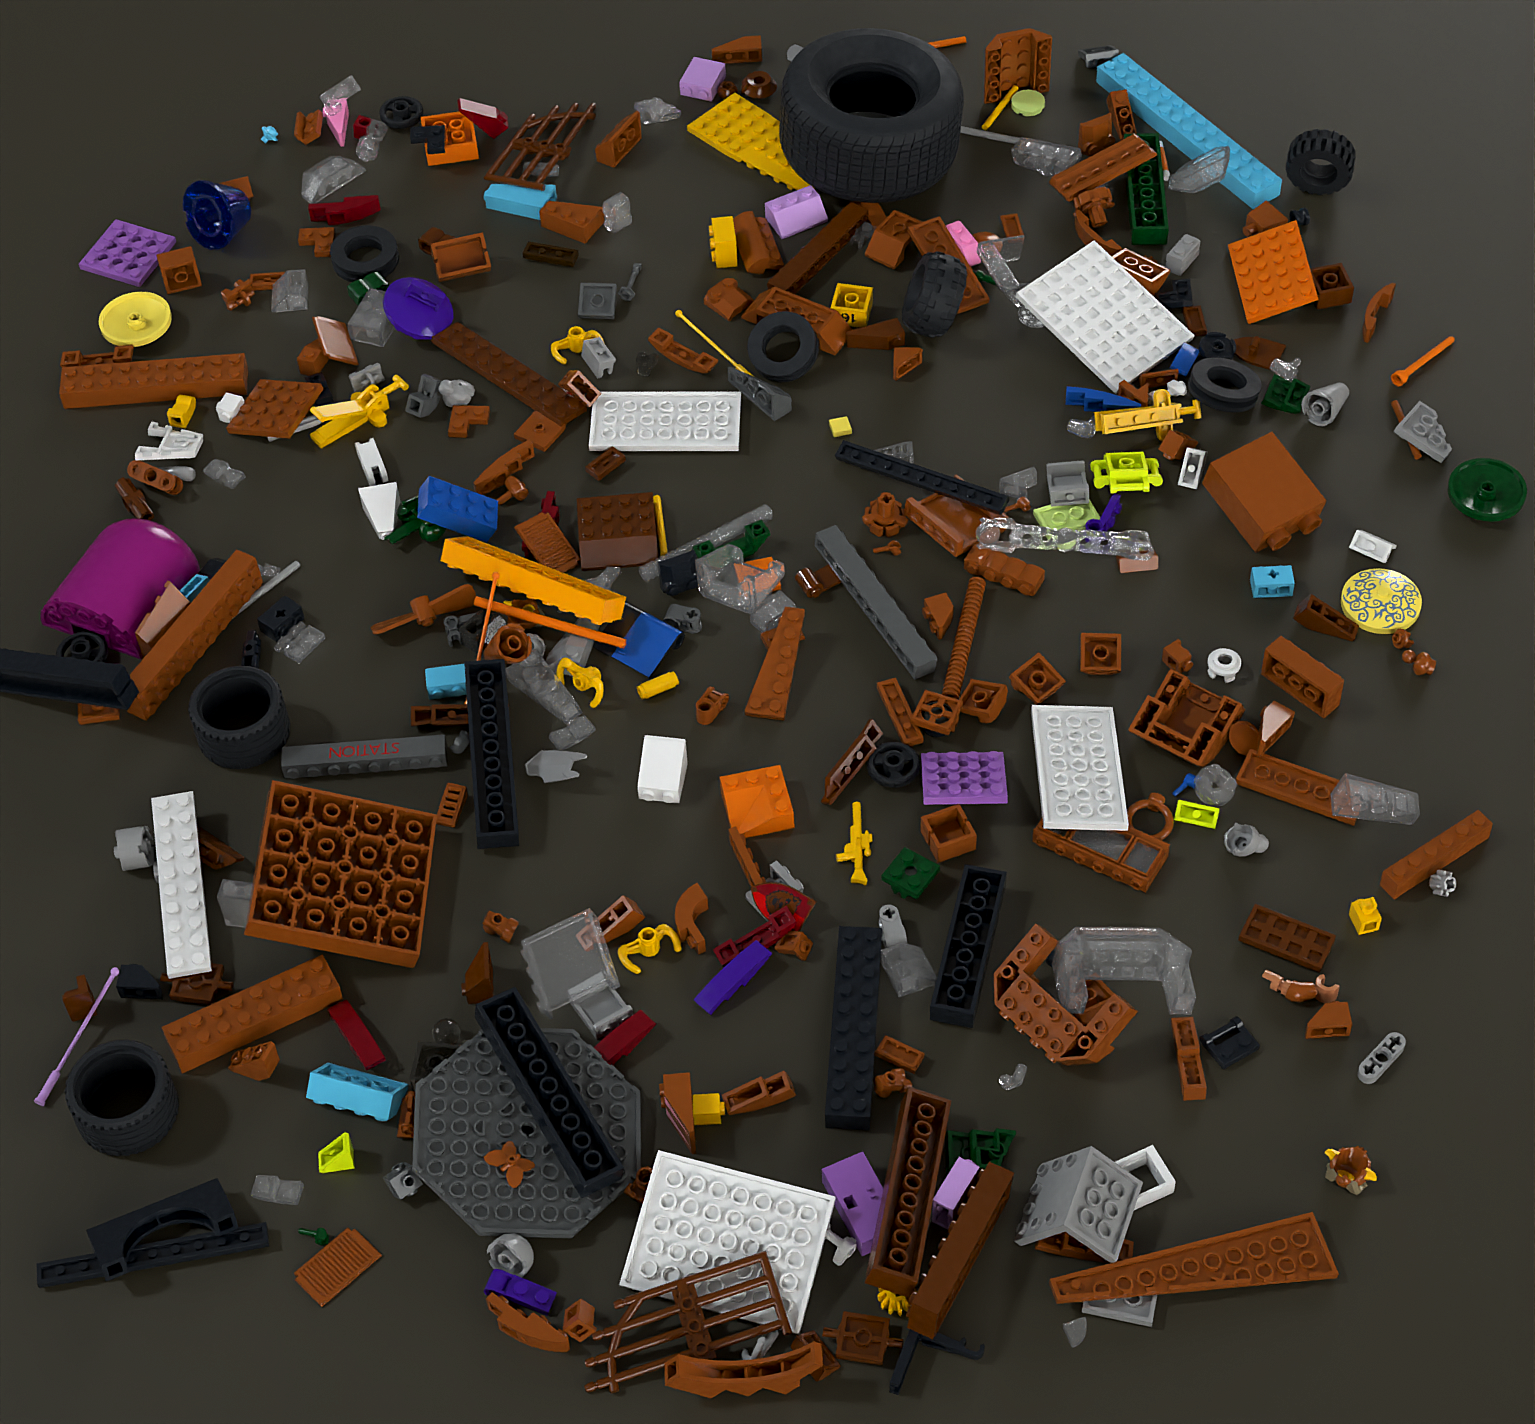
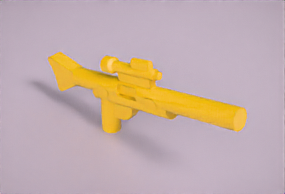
[836,802,872,885]

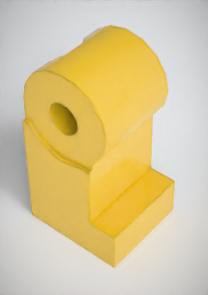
[167,394,196,429]

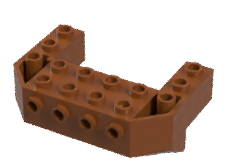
[994,924,1138,1066]

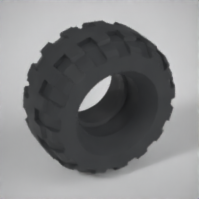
[902,251,967,338]

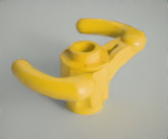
[551,326,605,365]
[556,657,604,708]
[617,924,681,974]

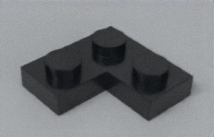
[410,125,446,154]
[1155,278,1193,309]

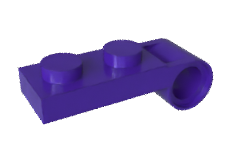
[1085,493,1122,545]
[484,1269,557,1316]

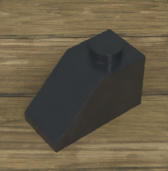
[116,964,163,1000]

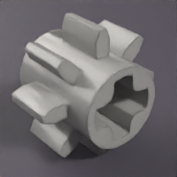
[1429,870,1456,897]

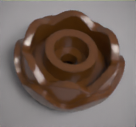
[717,81,738,99]

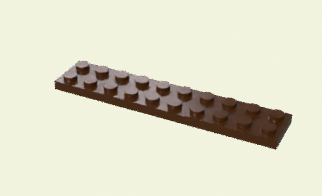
[432,322,587,426]

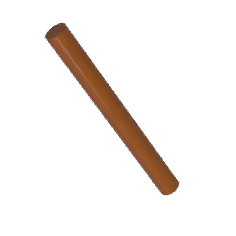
[1391,400,1422,459]

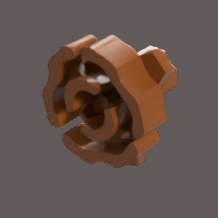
[1073,187,1115,228]
[862,492,908,537]

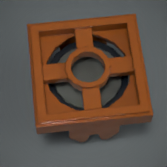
[910,690,963,737]

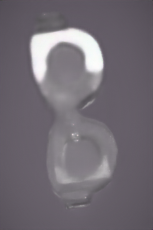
[258,563,281,576]

